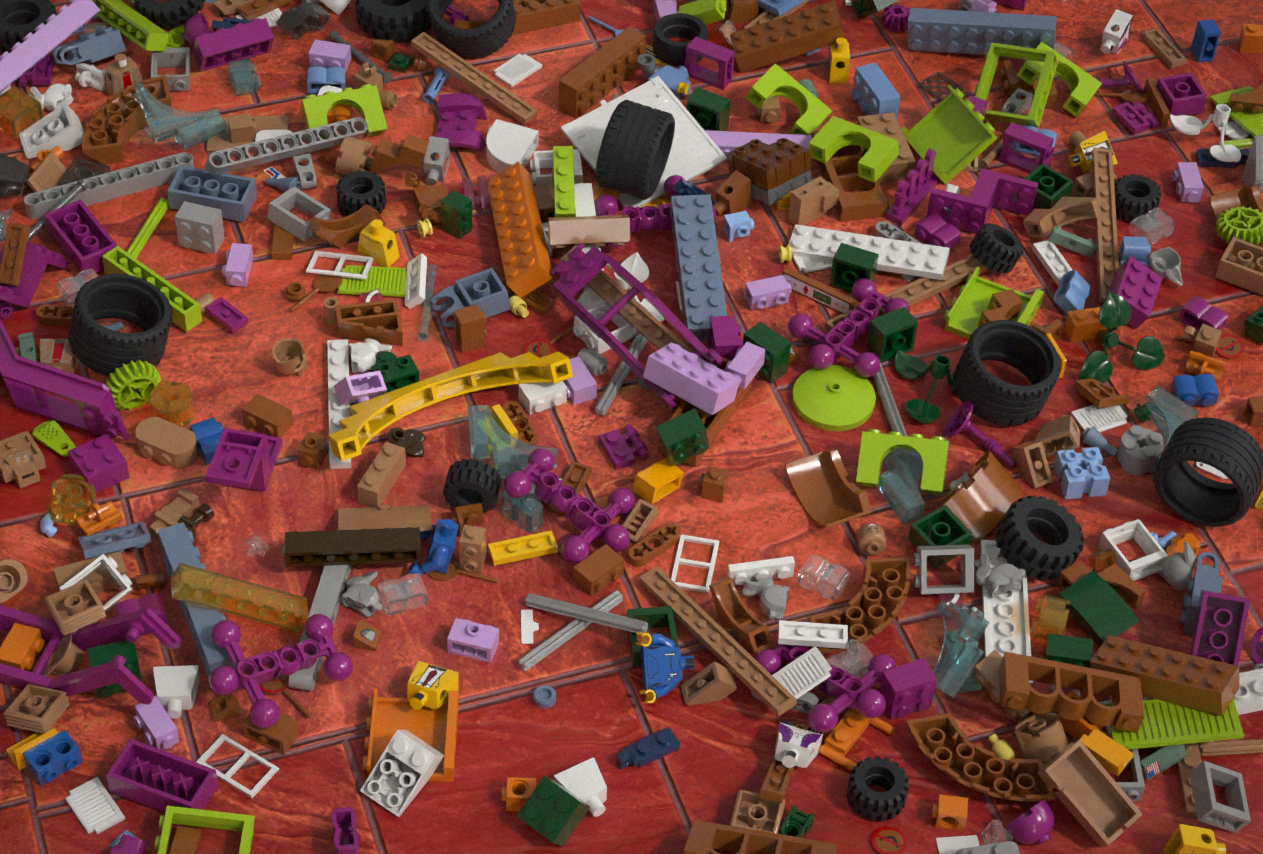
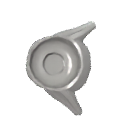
[1148,247,1183,286]
[1158,541,1197,591]

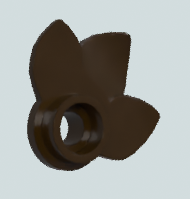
[387,428,426,457]

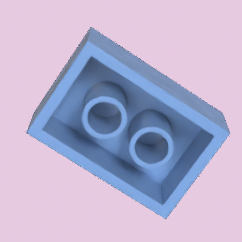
[851,63,901,119]

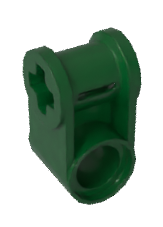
[780,805,816,838]

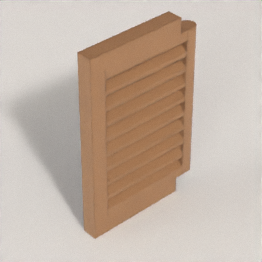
[26,152,69,192]

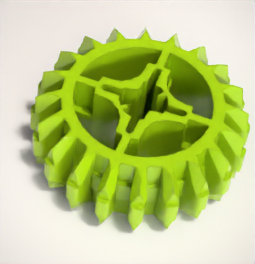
[1216,206,1263,246]
[106,360,162,411]

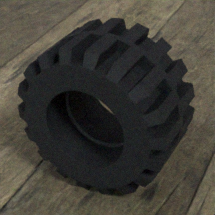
[336,170,386,217]
[1114,174,1162,224]
[969,223,1024,274]
[443,458,502,513]
[847,756,909,822]

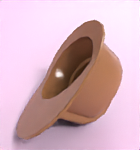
[0,559,28,604]
[41,634,84,677]

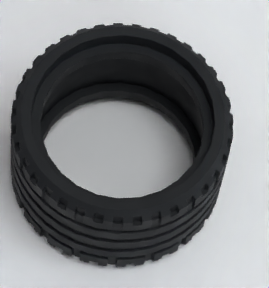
[426,0,516,59]
[595,100,675,200]
[68,274,173,376]
[953,320,1061,426]
[1153,417,1263,527]

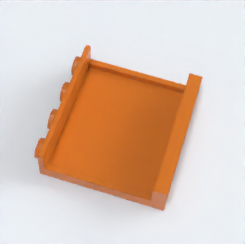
[363,688,459,782]

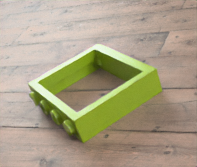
[975,42,1059,128]
[155,806,255,854]

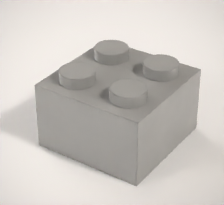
[175,201,225,254]

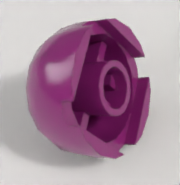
[182,13,212,48]
[1006,800,1055,845]

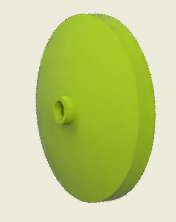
[792,365,876,431]

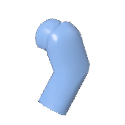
[40,508,60,537]
[1151,531,1178,549]

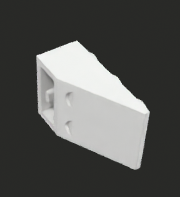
[360,730,444,817]

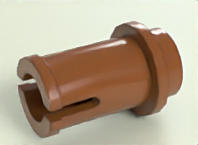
[136,570,166,590]

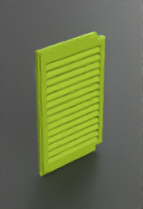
[338,265,407,297]

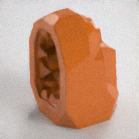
[1166,532,1200,557]

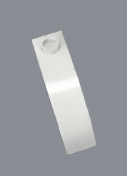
[486,119,539,173]

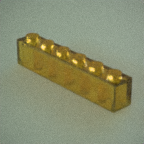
[171,563,309,632]

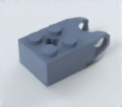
[52,26,126,65]
[431,268,510,327]
[1180,552,1223,635]

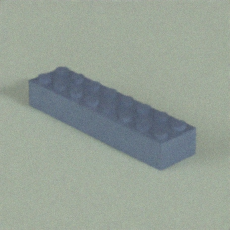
[908,8,1057,55]
[670,194,727,343]
[158,522,235,692]

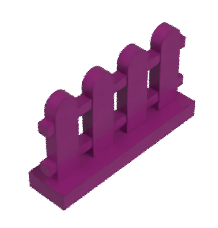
[885,148,939,226]

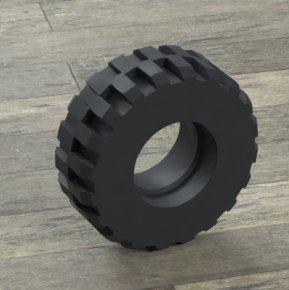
[355,0,432,43]

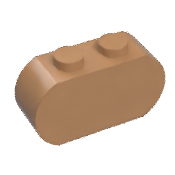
[135,417,198,469]

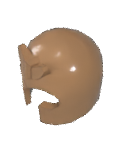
[272,338,308,376]

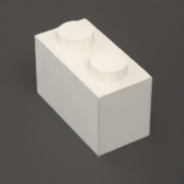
[519,381,567,415]

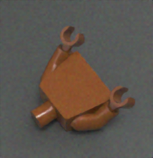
[404,171,459,224]

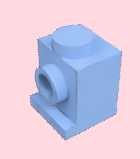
[723,211,754,242]

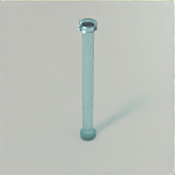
[417,265,439,341]

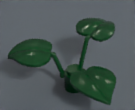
[1078,291,1165,383]
[894,350,957,424]

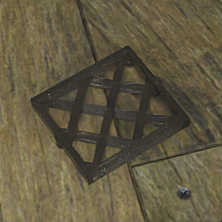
[918,72,963,102]

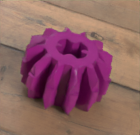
[882,4,910,33]

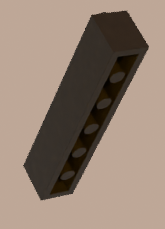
[285,527,421,567]

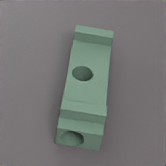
[1048,226,1096,257]
[18,332,38,362]

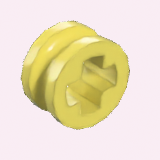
[417,218,433,238]
[779,245,792,263]

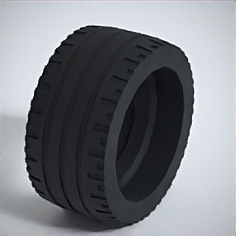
[653,13,708,67]

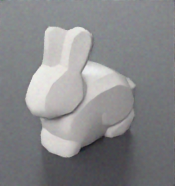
[27,84,74,112]
[349,338,392,374]

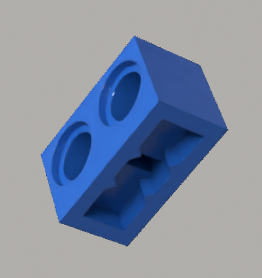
[23,730,82,786]

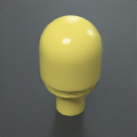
[509,296,529,318]
[988,734,1015,760]

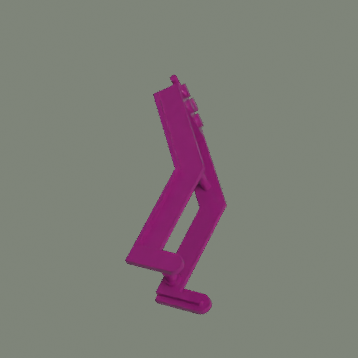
[550,243,723,412]
[0,319,129,441]
[0,605,182,705]

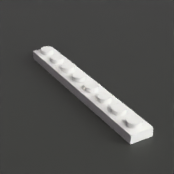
[327,339,351,469]

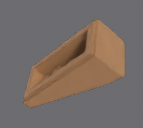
[622,499,659,543]

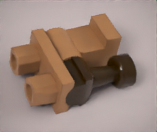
[149,487,215,539]

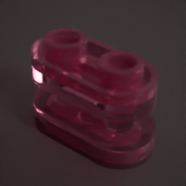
[458,176,490,210]

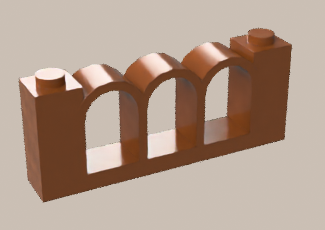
[812,131,889,222]
[999,651,1144,733]
[684,820,838,854]

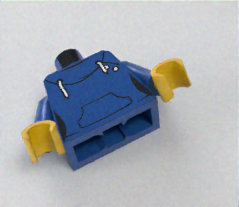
[636,632,695,704]

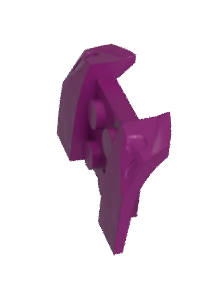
[435,93,487,151]

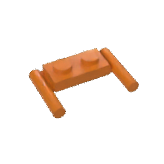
[818,708,894,771]

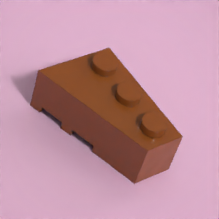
[335,299,403,346]

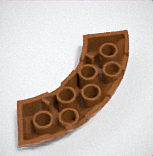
[82,75,173,165]
[809,557,911,654]
[906,713,1056,801]

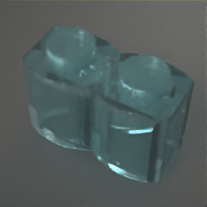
[228,59,261,96]
[502,490,543,533]

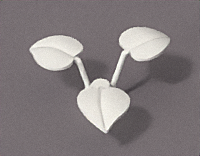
[1170,104,1249,162]
[577,252,665,322]

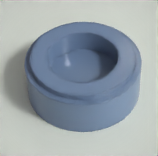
[533,685,556,709]

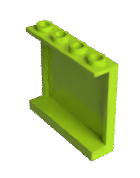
[901,85,997,185]
[943,267,1044,339]

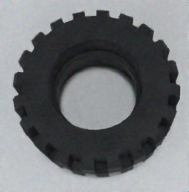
[0,0,57,54]
[133,0,205,29]
[995,496,1084,581]

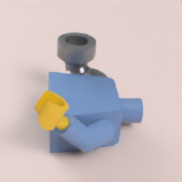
[637,54,692,102]

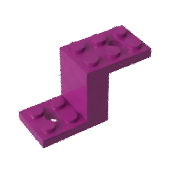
[926,168,1038,234]
[0,241,70,308]
[205,428,283,491]

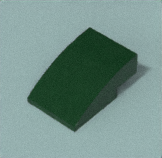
[1058,571,1139,648]

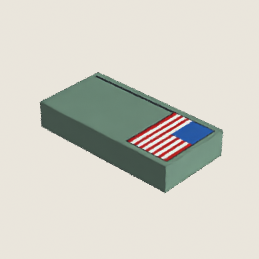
[1140,744,1187,780]

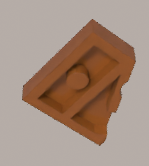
[1073,378,1131,408]

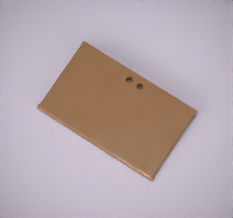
[206,115,289,152]
[338,504,433,531]

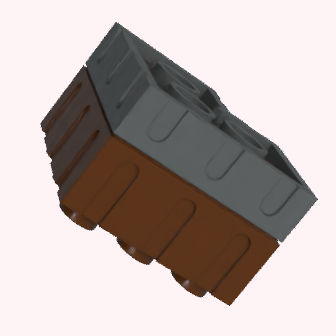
[728,138,812,205]

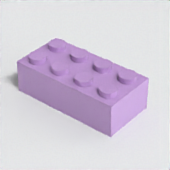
[643,343,740,415]

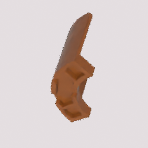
[1209,185,1263,248]
[785,449,872,528]
[942,451,1022,543]

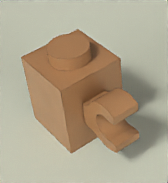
[353,62,383,92]
[1182,324,1222,358]

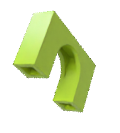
[679,0,727,25]
[1017,42,1102,117]
[745,63,832,135]
[301,84,387,140]
[809,116,899,183]
[552,146,575,218]
[856,429,949,495]

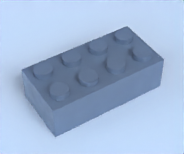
[168,165,257,222]

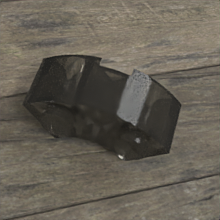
[276,2,331,40]

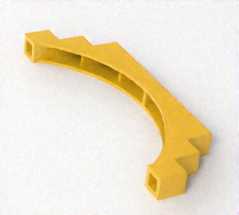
[328,352,573,461]

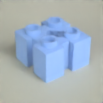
[1053,447,1110,500]

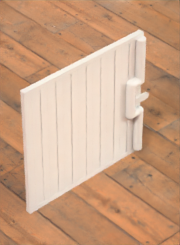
[561,76,727,208]

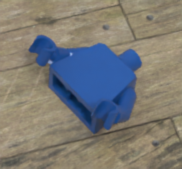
[407,519,459,580]

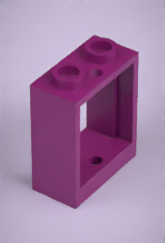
[684,37,735,90]
[999,122,1054,174]

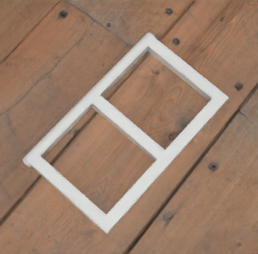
[306,251,374,280]
[671,534,719,594]
[196,734,279,799]

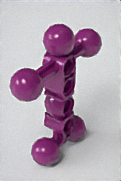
[594,175,716,248]
[788,278,910,378]
[504,448,635,563]
[209,614,353,729]
[754,644,897,733]

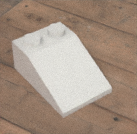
[19,103,84,159]

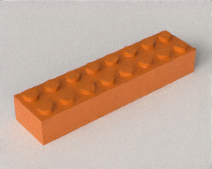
[487,162,553,298]

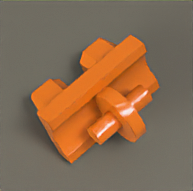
[1184,351,1227,382]
[76,501,123,537]

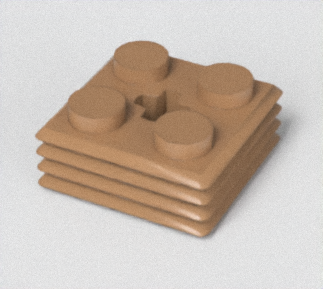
[45,580,106,635]
[3,684,70,734]
[730,789,785,834]

